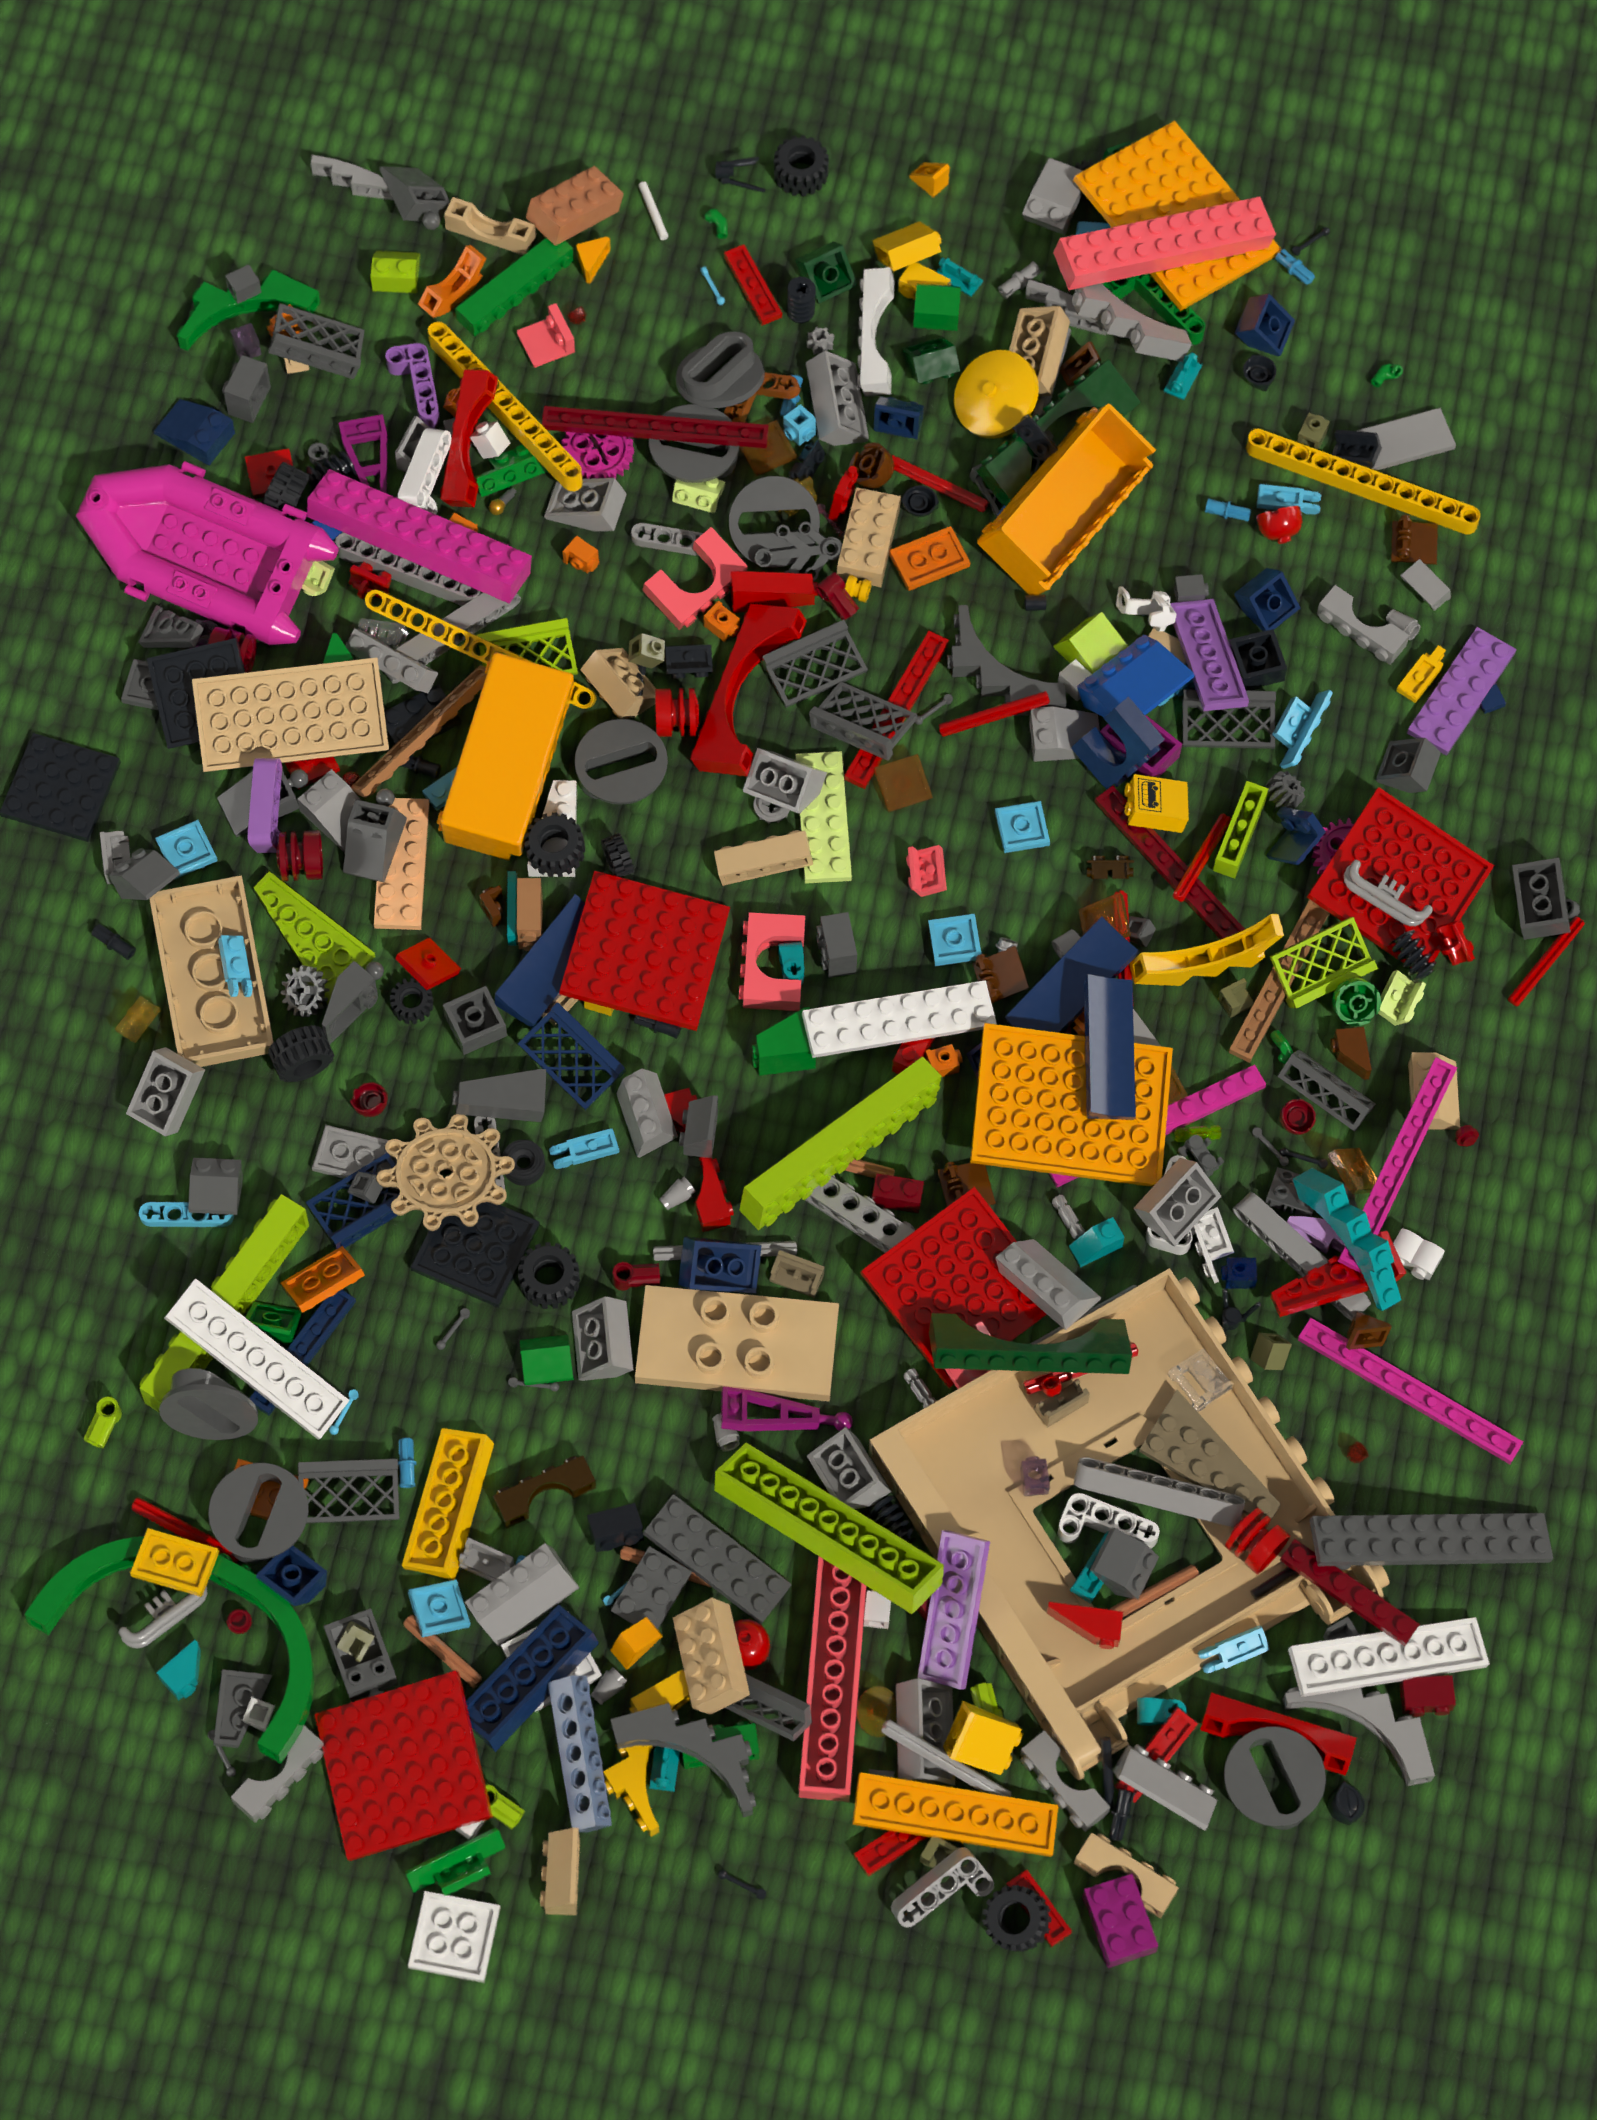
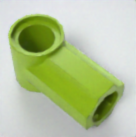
[84,1397,122,1449]
[971,1683,1003,1717]
[486,1785,525,1830]

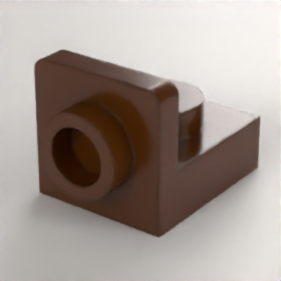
[479,885,503,927]

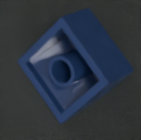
[1235,294,1295,356]
[874,397,924,439]
[1234,568,1300,631]
[256,1546,327,1606]

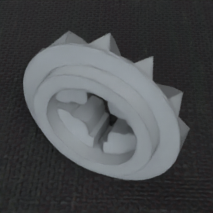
[754,797,790,823]

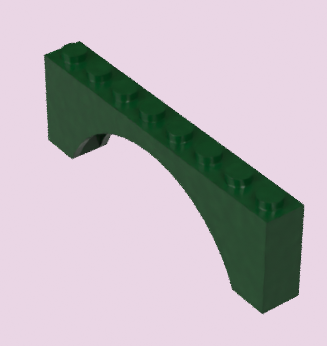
[976,359,1140,506]
[929,1313,1132,1374]

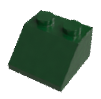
[795,241,857,304]
[901,337,960,384]

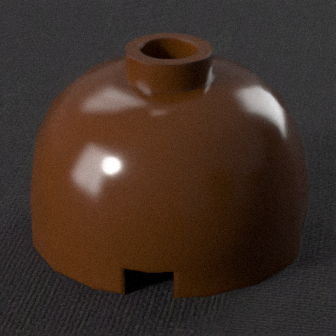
[849,442,895,489]

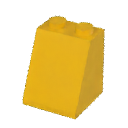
[943,1701,1022,1775]

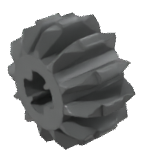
[1265,771,1305,809]

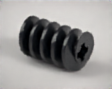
[787,277,816,323]
[306,451,357,491]
[1389,930,1436,983]
[868,1495,916,1544]

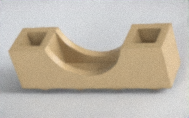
[444,197,536,255]
[1074,1833,1179,1918]

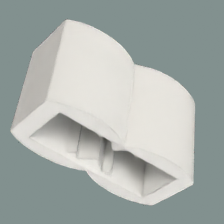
[1393,1228,1445,1280]

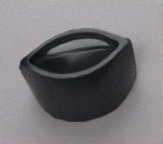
[1243,355,1277,392]
[901,485,939,517]
[1327,1781,1365,1825]

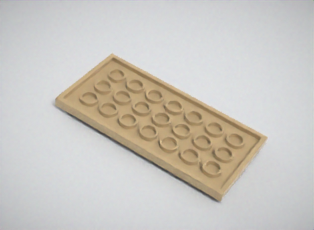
[192,658,389,772]

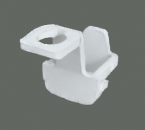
[1116,586,1176,632]

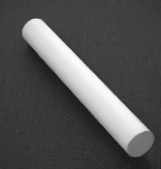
[638,182,668,240]

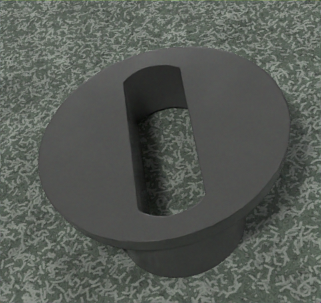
[676,332,765,408]
[649,404,739,483]
[729,476,820,567]
[575,719,668,805]
[159,1368,258,1440]
[209,1463,308,1564]
[1224,1727,1326,1830]

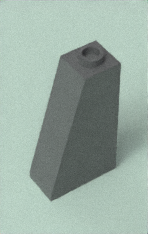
[452,1069,546,1122]

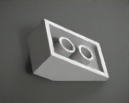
[1022,158,1083,235]
[544,478,627,531]
[1029,707,1100,762]
[298,769,375,853]

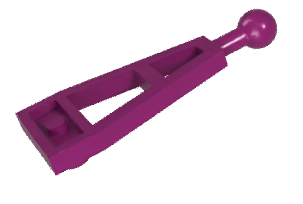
[339,414,388,494]
[721,1386,853,1431]

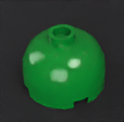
[1332,977,1381,1026]

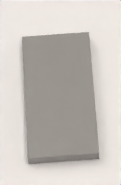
[1357,408,1456,471]
[312,1125,400,1192]

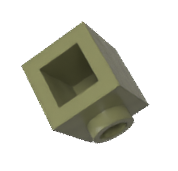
[1297,413,1330,450]
[628,633,666,669]

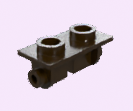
[1086,856,1134,879]

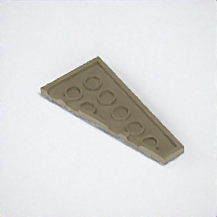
[1139,1390,1280,1522]

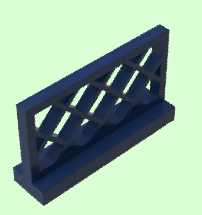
[518,1002,626,1111]
[306,1153,400,1250]

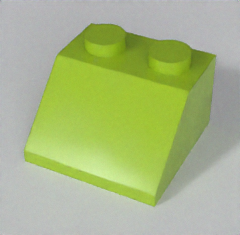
[371,251,420,293]

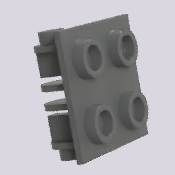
[1265,1167,1314,1217]

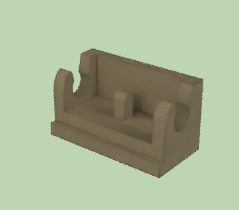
[769,1250,825,1298]
[1034,1379,1090,1428]

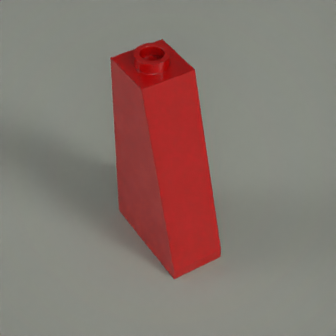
[731,571,819,613]

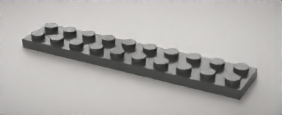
[1309,1513,1554,1566]

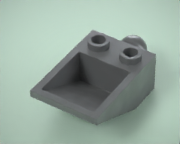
[380,166,450,230]
[217,769,308,838]
[343,789,407,883]
[322,961,384,1044]
[324,1608,398,1702]

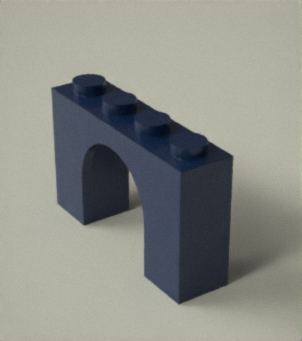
[1071,697,1165,790]

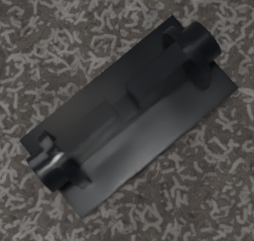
[1013,414,1058,461]
[788,440,826,488]

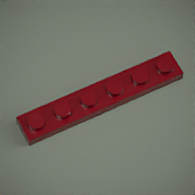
[1280,1539,1420,1647]

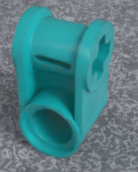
[778,941,805,986]
[1137,1697,1186,1726]

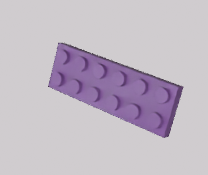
[1170,599,1249,711]
[1407,627,1517,756]
[917,1530,990,1690]

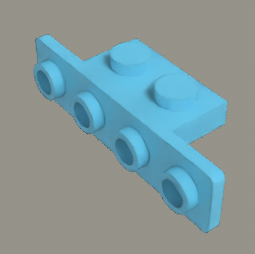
[1272,690,1333,769]

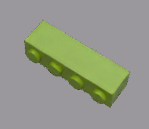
[1213,781,1269,879]

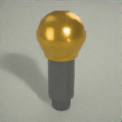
[489,488,516,515]

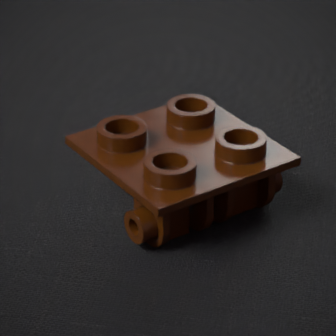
[1391,515,1438,565]
[973,946,1029,1003]
[937,1162,996,1207]

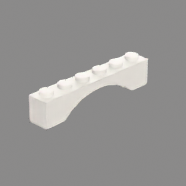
[857,267,894,396]

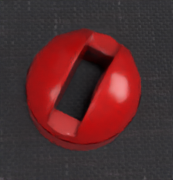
[1041,1375,1062,1397]

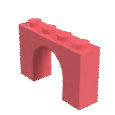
[642,527,748,630]
[739,913,805,1011]

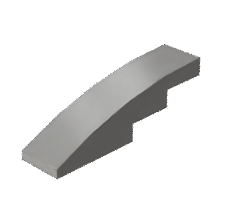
[311,155,394,200]
[1025,279,1106,335]

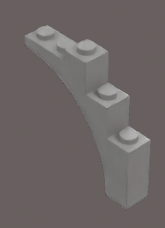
[1072,283,1192,361]
[1283,1687,1435,1786]

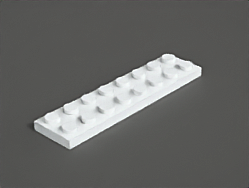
[802,980,997,1058]
[164,1279,350,1440]
[1288,1617,1489,1697]

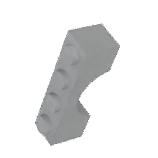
[1317,585,1409,665]
[346,628,438,693]
[231,1726,324,1822]
[1020,1730,1110,1832]

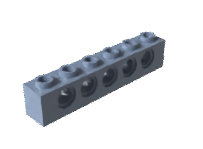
[548,1675,612,1832]

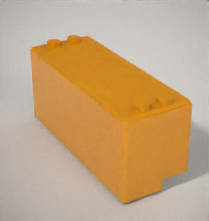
[977,404,1156,595]
[437,653,574,860]

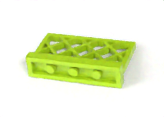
[477,618,578,675]
[1270,917,1378,1009]

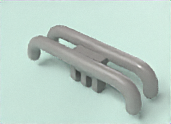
[1344,860,1433,926]
[119,1586,207,1649]

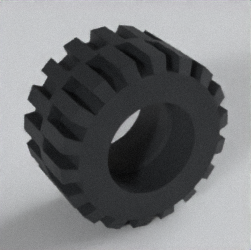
[774,135,829,196]
[261,462,309,519]
[524,812,585,877]
[268,1026,334,1082]
[518,1242,580,1309]
[983,1885,1051,1952]

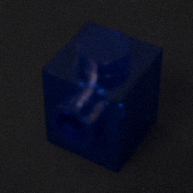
[1221,1258,1257,1289]

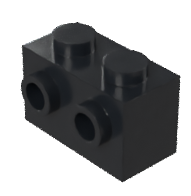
[587,1503,644,1553]

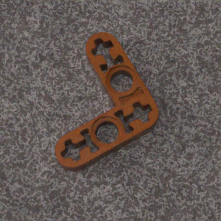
[723,372,800,423]

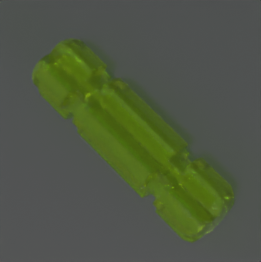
[1174,1125,1221,1142]

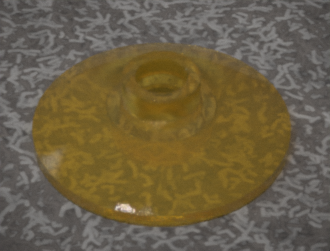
[857,1686,897,1737]

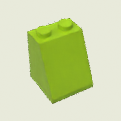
[1053,612,1128,674]

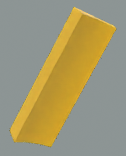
[402,1428,494,1580]

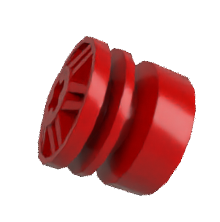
[655,688,699,737]
[1225,1508,1291,1575]

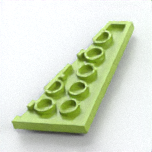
[253,871,375,1005]

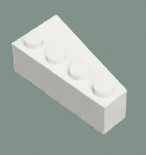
[527,780,577,877]

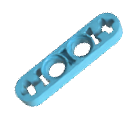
[139,1202,234,1227]

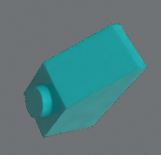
[1069,1217,1125,1267]
[157,1640,201,1701]

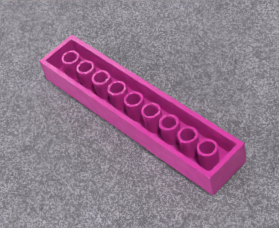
[307,469,532,604]

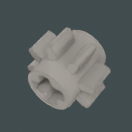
[807,327,834,355]

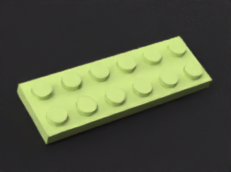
[796,751,852,884]

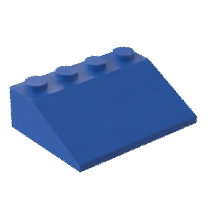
[1077,635,1195,717]

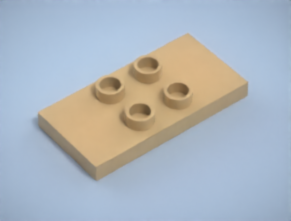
[149,875,274,1067]
[635,1285,839,1402]

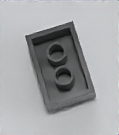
[1512,858,1571,940]

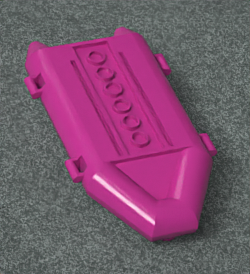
[76,461,339,645]

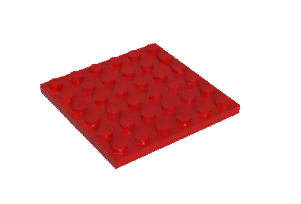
[1307,787,1494,968]
[559,871,730,1031]
[860,1187,1047,1388]
[315,1670,493,1861]

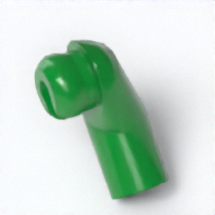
[705,209,728,239]
[1371,364,1403,388]
[1270,1030,1294,1064]

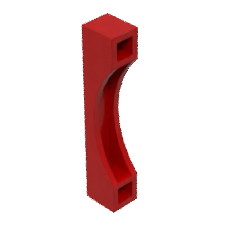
[440,370,498,508]
[664,1088,734,1232]
[1200,1693,1357,1776]

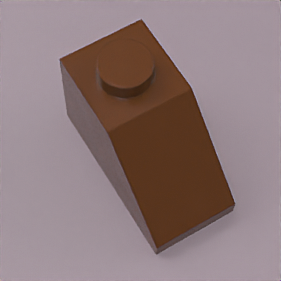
[1330,1027,1372,1080]

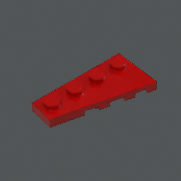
[1271,1256,1370,1317]

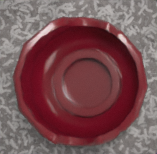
[350,1082,388,1118]
[1280,1099,1316,1135]

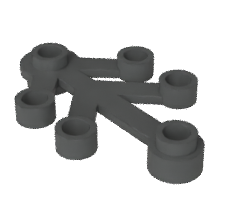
[754,521,842,581]

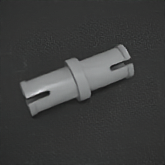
[998,262,1041,299]

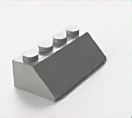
[806,351,869,446]
[996,1239,1101,1330]
[465,1543,580,1646]
[896,1678,955,1786]
[1113,1744,1217,1830]

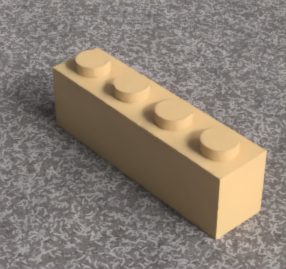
[714,830,813,886]

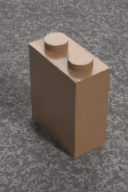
[517,878,543,951]

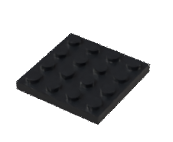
[146,638,245,749]
[0,733,121,842]
[411,1202,540,1308]

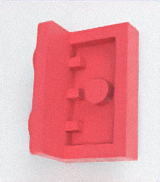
[906,845,947,897]

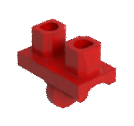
[349,562,392,599]
[1436,920,1475,966]

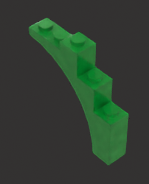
[177,269,320,351]

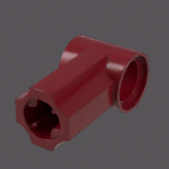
[816,572,859,620]
[612,1262,660,1291]

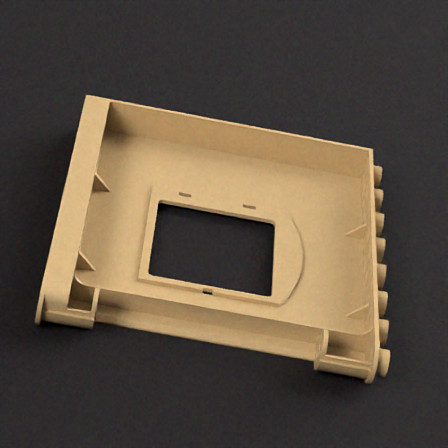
[869,1268,1389,1781]

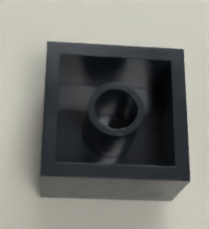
[1229,629,1287,690]

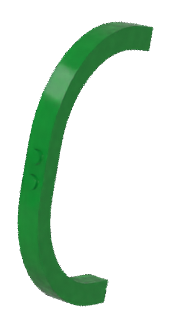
[24,1536,314,1764]

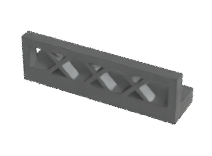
[1277,1050,1376,1131]
[725,1674,812,1741]

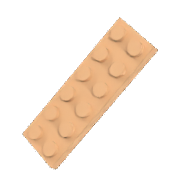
[374,798,430,930]

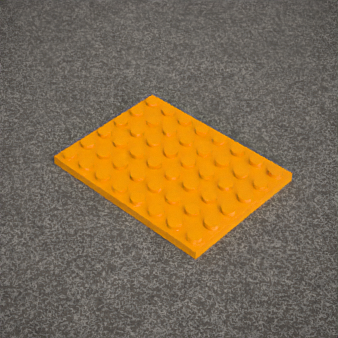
[1073,121,1282,311]
[970,1023,1173,1187]

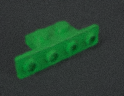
[475,444,548,497]
[405,1828,505,1896]

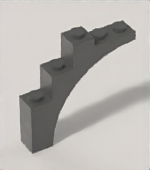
[947,605,1066,716]
[611,1703,756,1818]

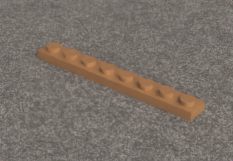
[350,665,487,798]
[1229,900,1330,1063]

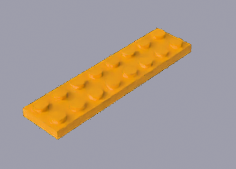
[852,1772,1058,1857]

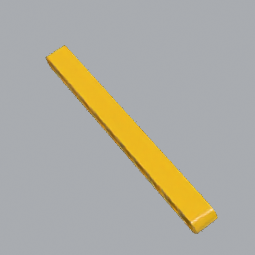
[428,322,583,491]
[1246,429,1480,535]
[365,590,596,709]

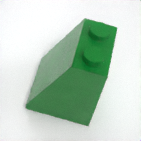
[752,1007,816,1076]

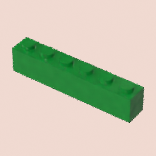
[456,238,573,337]

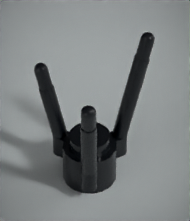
[716,157,766,193]
[1221,1289,1261,1332]

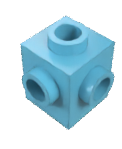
[784,404,816,446]

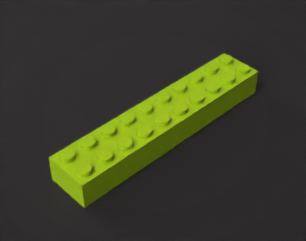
[739,1057,942,1230]
[140,1194,309,1412]
[715,1443,944,1614]

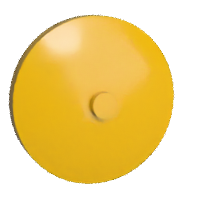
[954,350,1039,439]

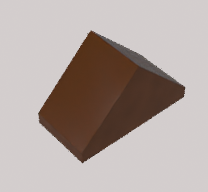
[1060,341,1101,387]
[1346,1311,1392,1350]

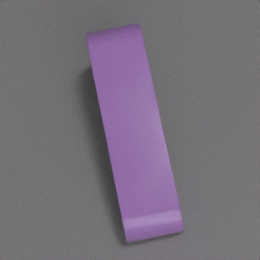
[386,343,440,429]
[248,758,282,853]

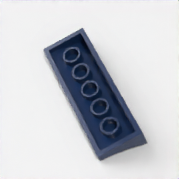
[495,894,585,1028]
[1005,916,1139,1033]
[1084,974,1136,1120]
[466,1605,599,1752]

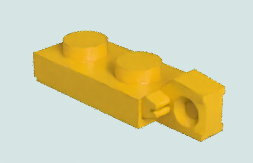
[1397,645,1446,703]

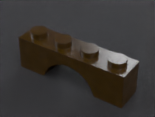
[493,1455,596,1529]

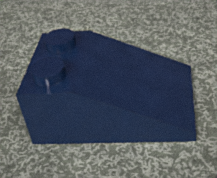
[154,399,235,466]
[678,1237,762,1293]

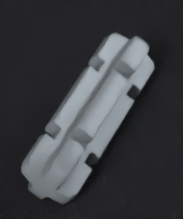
[1052,1195,1085,1239]
[904,1368,937,1408]

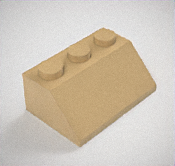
[580,648,656,719]
[1408,1052,1460,1129]
[540,1828,580,1915]

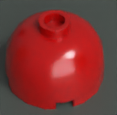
[1256,506,1302,544]
[734,1619,770,1670]

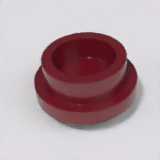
[1455,1125,1479,1147]
[227,1609,252,1634]

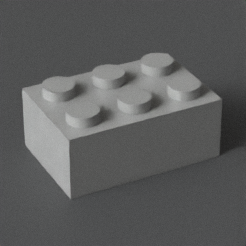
[126,1047,205,1136]

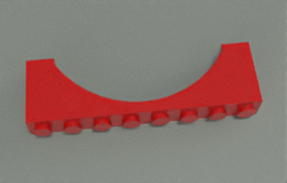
[691,604,807,776]

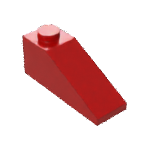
[1047,1602,1123,1649]

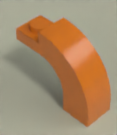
[418,245,487,318]

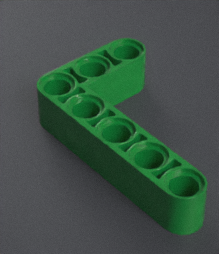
[1102,273,1205,345]

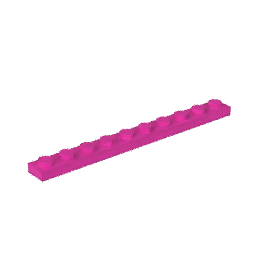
[1338,1057,1457,1272]
[1049,1065,1266,1187]
[1298,1318,1523,1464]

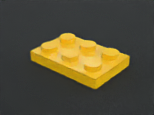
[130,1528,219,1597]

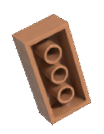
[526,166,624,246]

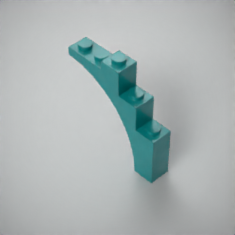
[1293,1168,1402,1311]

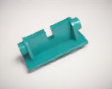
[937,258,983,297]
[1164,353,1202,400]
[649,1746,680,1792]

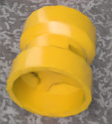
[845,575,872,603]

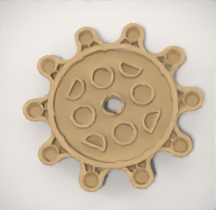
[377,1114,515,1231]

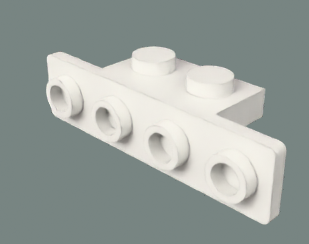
[1190,1207,1234,1283]

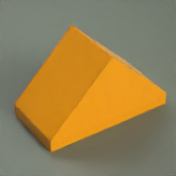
[909,162,950,197]
[576,237,610,284]
[611,1617,663,1670]

